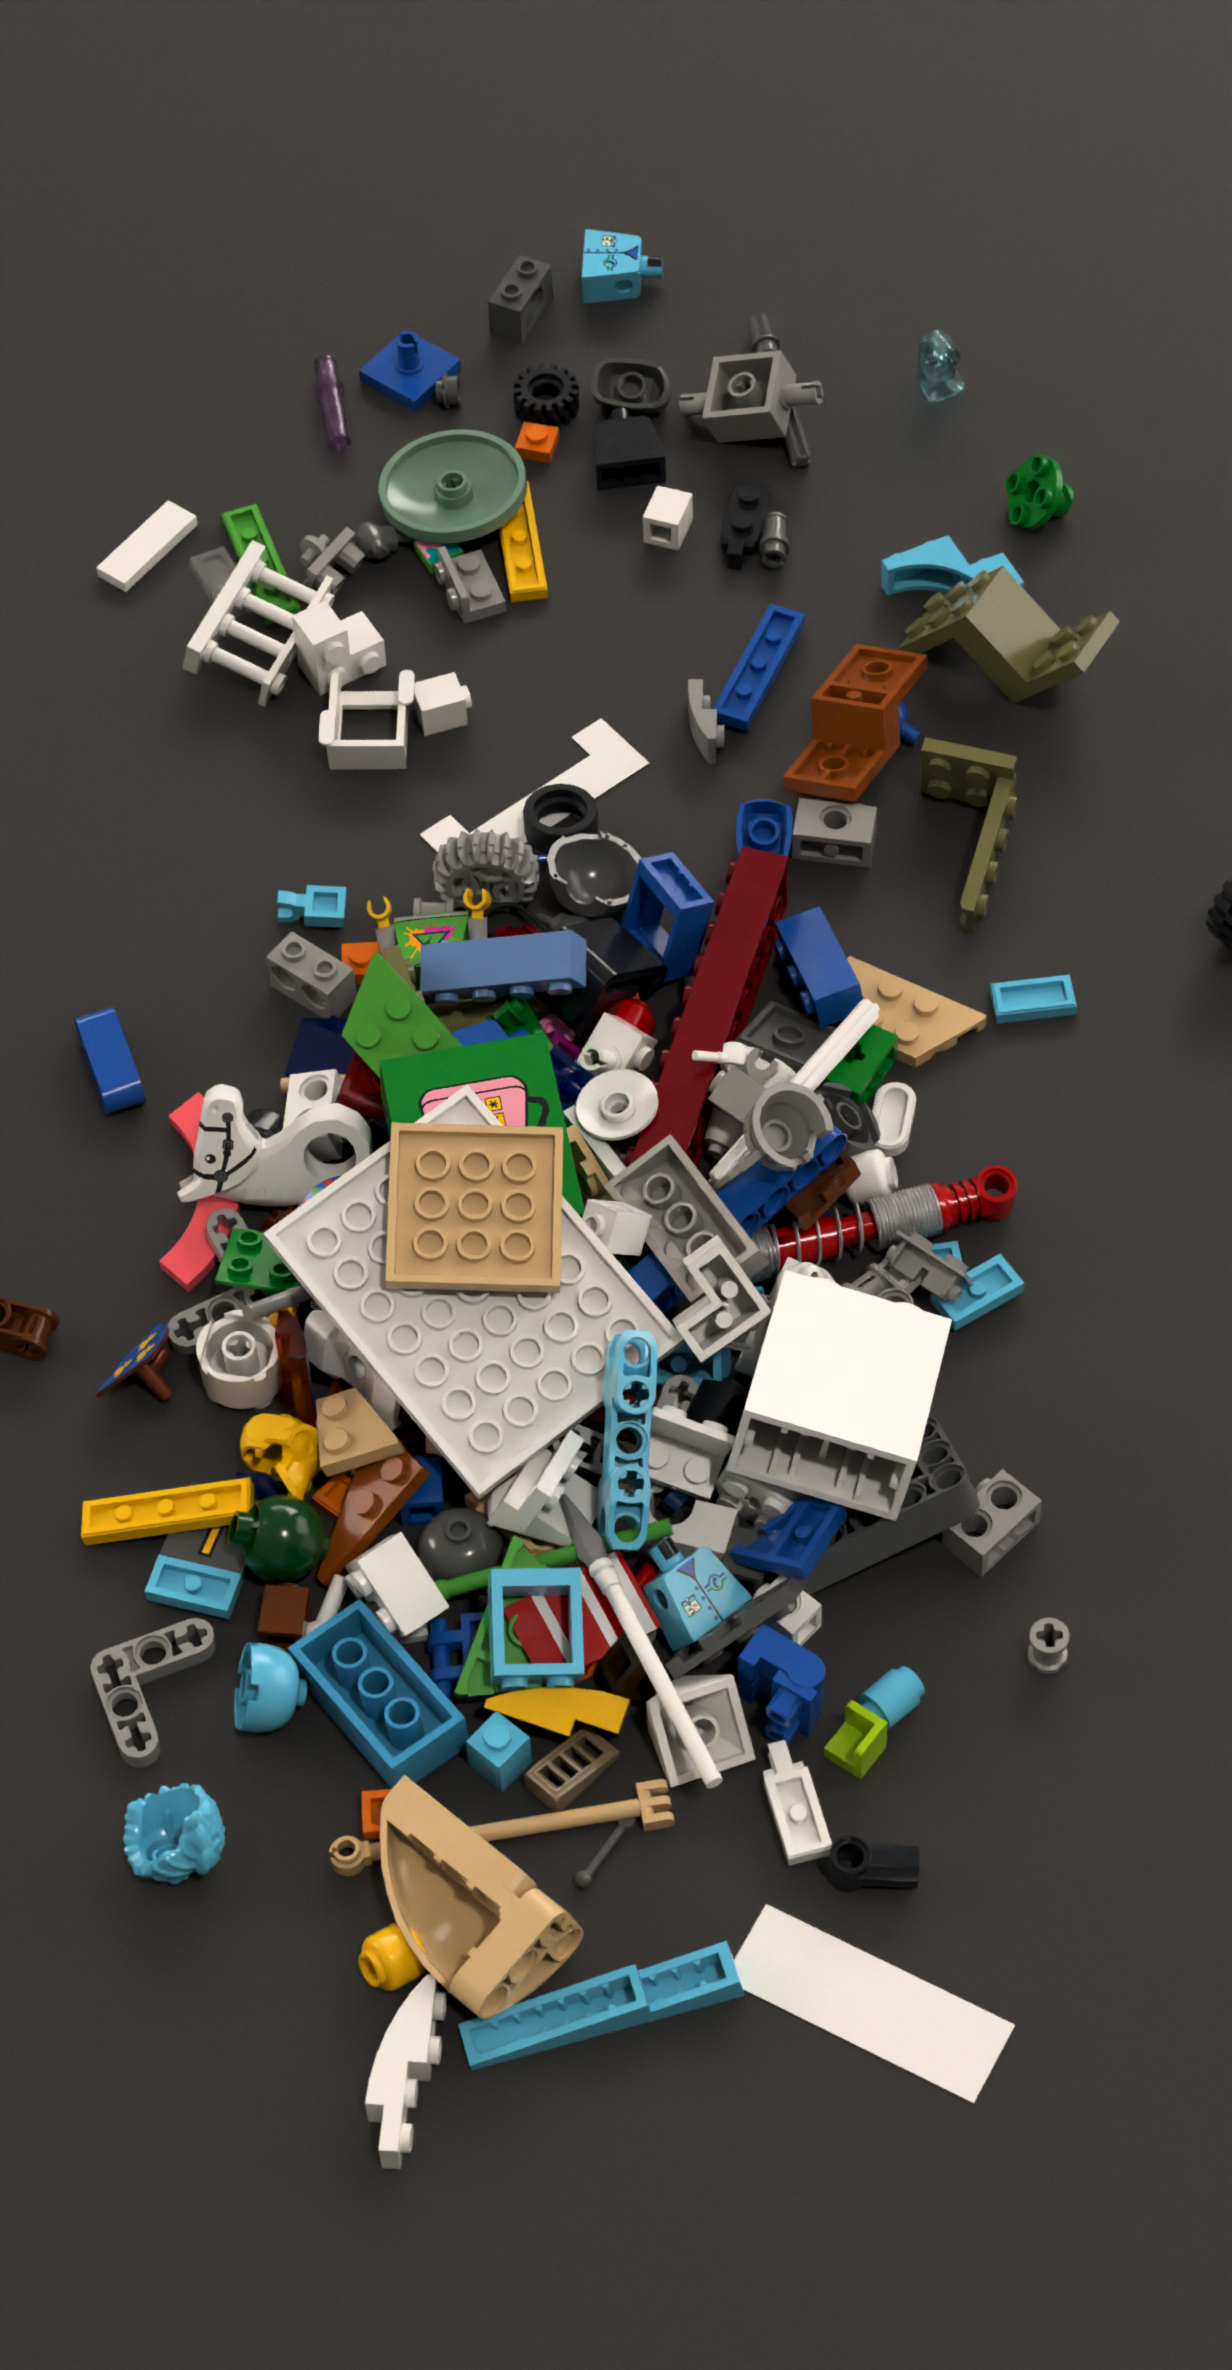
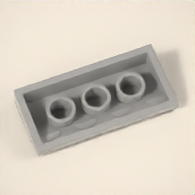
[603,1134,770,1305]

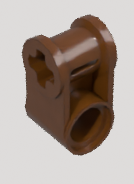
[0,1297,60,1361]

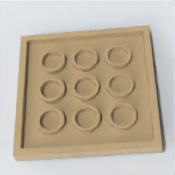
[385,1122,563,1293]

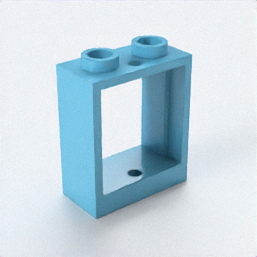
[488,1568,584,1691]

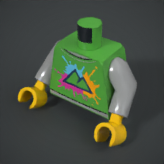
[367,888,491,1004]

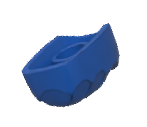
[736,799,793,857]

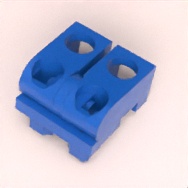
[737,1623,825,1747]

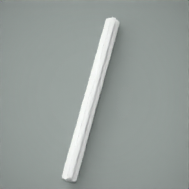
[709,999,880,1190]

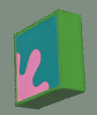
[413,540,463,574]

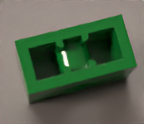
[816,1024,898,1106]

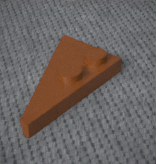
[316,1446,432,1588]

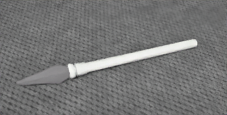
[561,1493,723,1789]

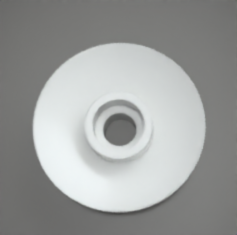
[576,1069,659,1141]

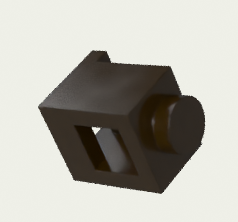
[598,1632,674,1703]

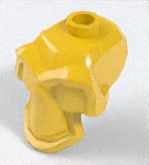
[240,1413,322,1500]

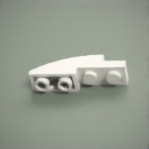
[365,1974,447,2169]

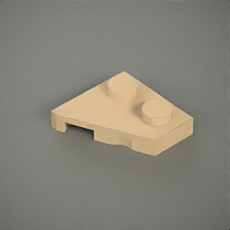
[316,1387,404,1477]

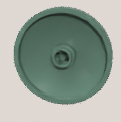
[378,429,527,544]

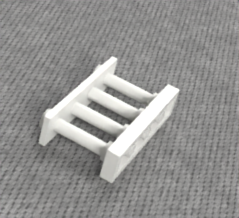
[183,540,335,707]

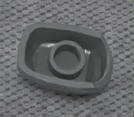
[591,358,671,416]

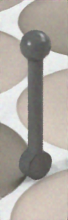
[574,1817,636,1888]

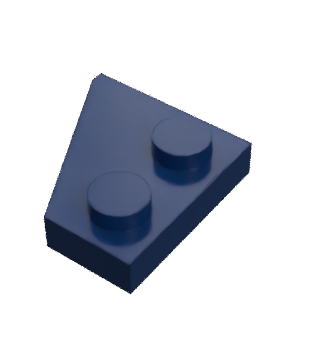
[730,1495,848,1580]

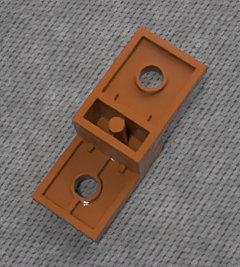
[782,644,928,802]

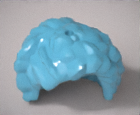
[122,1783,225,1885]

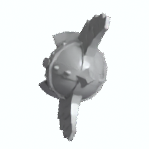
[713,1082,834,1190]

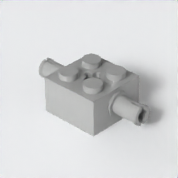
[679,350,823,443]

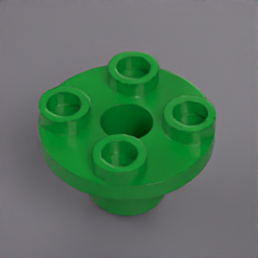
[1005,454,1074,530]

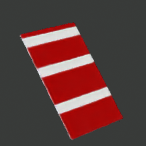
[503,1550,661,1686]

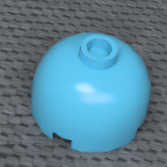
[234,1642,307,1733]

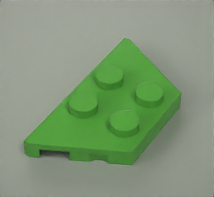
[341,952,463,1078]
[453,1535,548,1698]

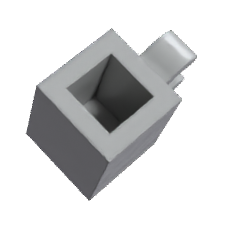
[708,1047,779,1127]

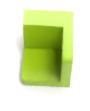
[824,1700,888,1780]

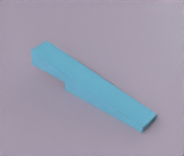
[458,1941,746,2070]

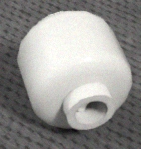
[841,1149,898,1206]

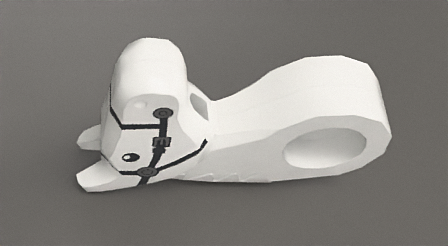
[177,1084,373,1207]

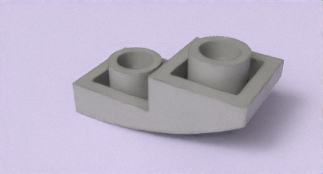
[688,679,725,764]

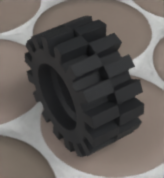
[513,363,579,429]

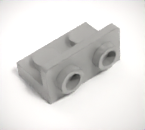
[434,546,506,624]

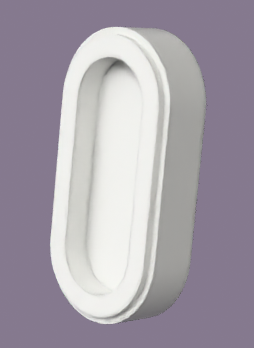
[872,1082,916,1157]

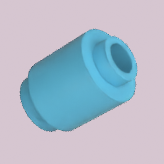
[858,1666,925,1730]

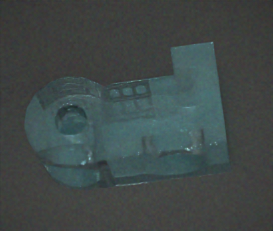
[917,330,964,403]

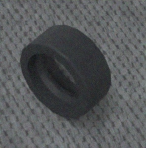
[523,783,598,855]

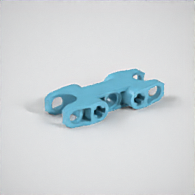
[596,1329,657,1552]

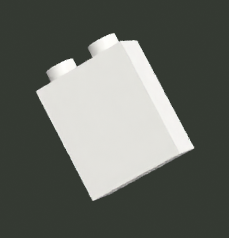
[726,1270,952,1521]

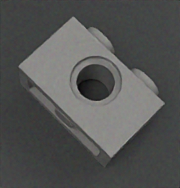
[792,798,877,868]

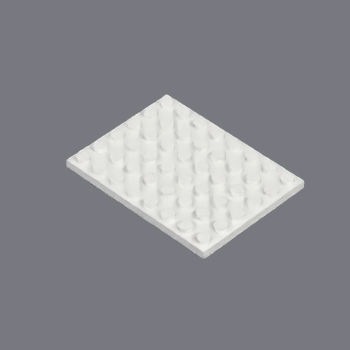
[263,1084,684,1499]

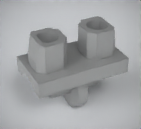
[299,527,366,595]

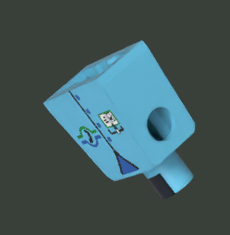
[582,229,663,303]
[644,1536,752,1651]

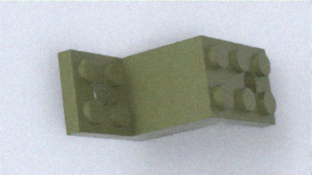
[899,566,1120,704]

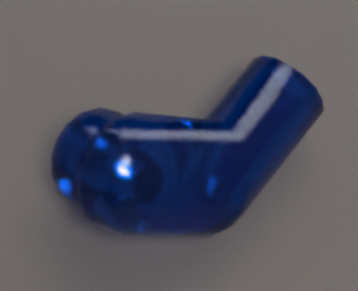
[233,1469,289,1499]

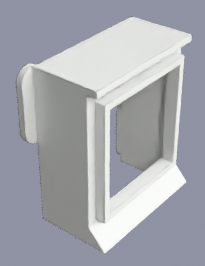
[319,670,415,770]

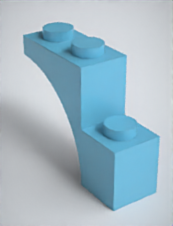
[881,535,1024,596]

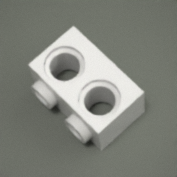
[283,1069,347,1162]

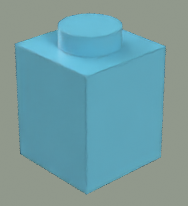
[466,1711,532,1792]

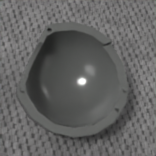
[546,831,641,919]

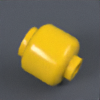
[358,1922,427,1991]

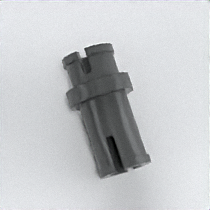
[760,512,789,568]

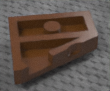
[782,1151,861,1231]

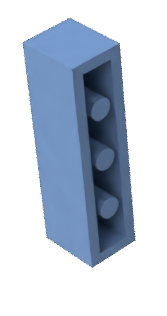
[420,930,587,1006]

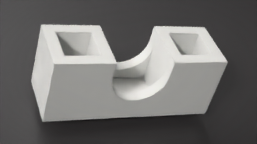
[614,1482,738,1563]

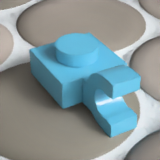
[277,885,346,928]

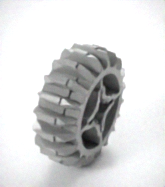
[432,828,540,914]

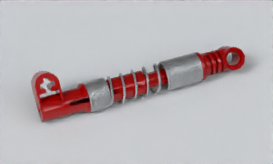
[642,1165,1018,1284]

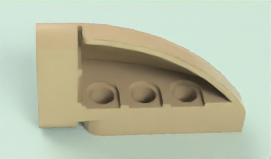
[380,1774,583,2020]

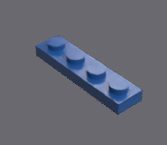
[713,603,805,731]

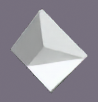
[646,1674,756,1787]

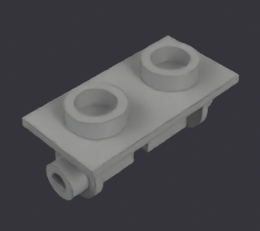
[885,1230,974,1303]

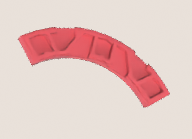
[159,1092,241,1293]

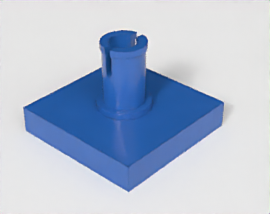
[359,329,461,412]

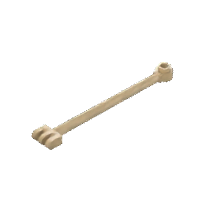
[329,1779,675,1877]

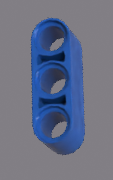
[74,1007,146,1114]

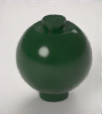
[228,1495,329,1583]

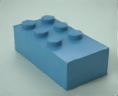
[288,1599,469,1789]

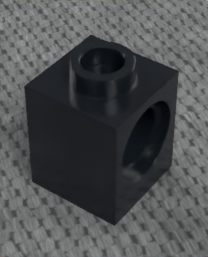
[686,1378,748,1437]

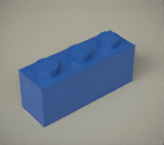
[773,906,863,1028]

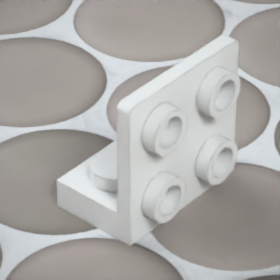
[634,1405,735,1502]

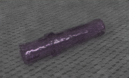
[313,355,352,452]

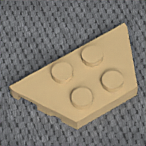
[847,956,987,1067]

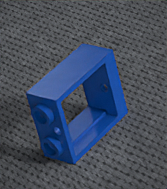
[621,852,714,982]

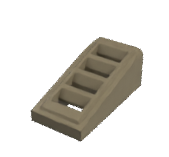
[524,1725,620,1812]

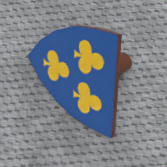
[95,1323,175,1402]

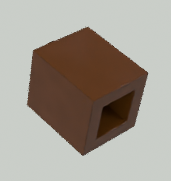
[258,1583,313,1653]

